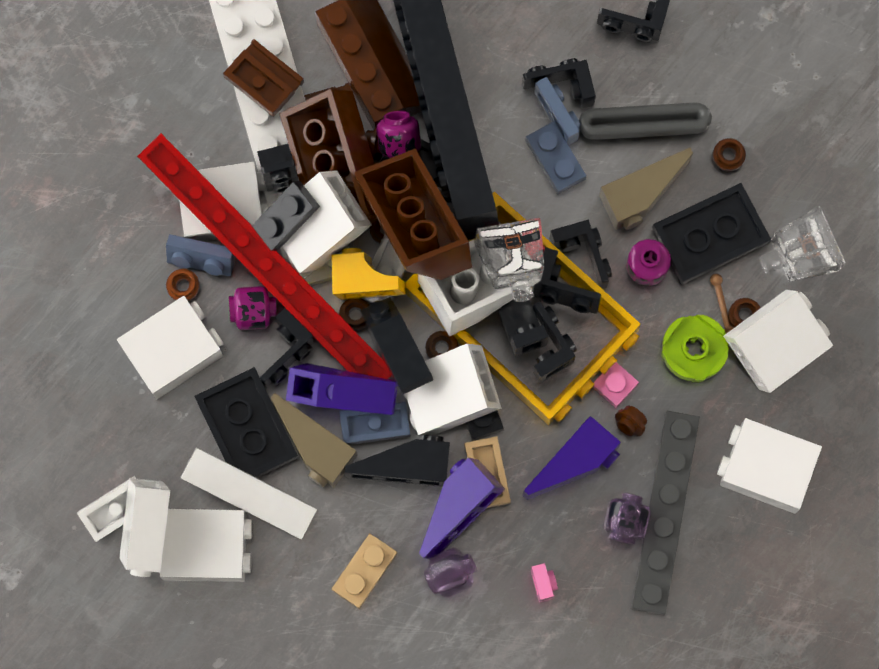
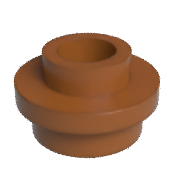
[166,269,200,301]

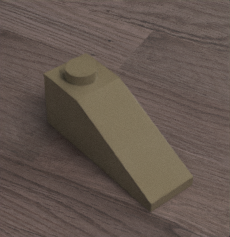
[599,148,693,230]
[271,393,358,488]

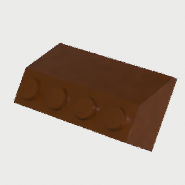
[315,0,421,130]
[279,89,378,223]
[354,149,472,280]

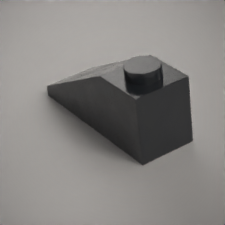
[360,297,434,394]
[345,435,450,487]

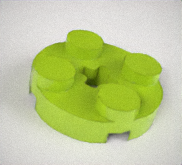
[661,315,729,383]

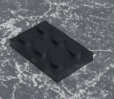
[652,183,771,285]
[194,367,299,478]

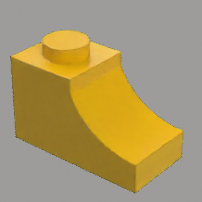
[331,248,406,300]

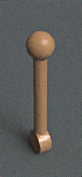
[710,274,733,334]

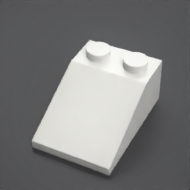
[418,223,541,337]

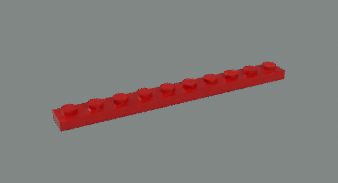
[137,133,392,379]

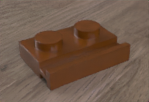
[223,39,304,117]

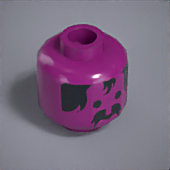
[377,111,421,158]
[626,239,671,286]
[229,286,277,330]

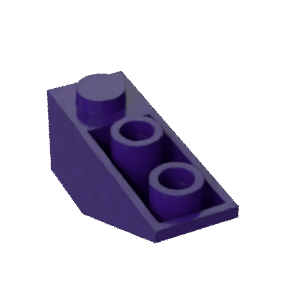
[286,363,398,415]

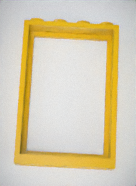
[405,191,641,426]

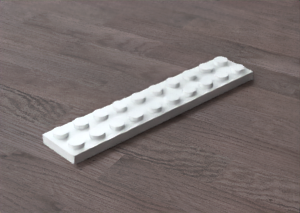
[209,0,349,286]

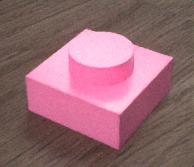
[593,362,639,408]
[530,563,558,603]

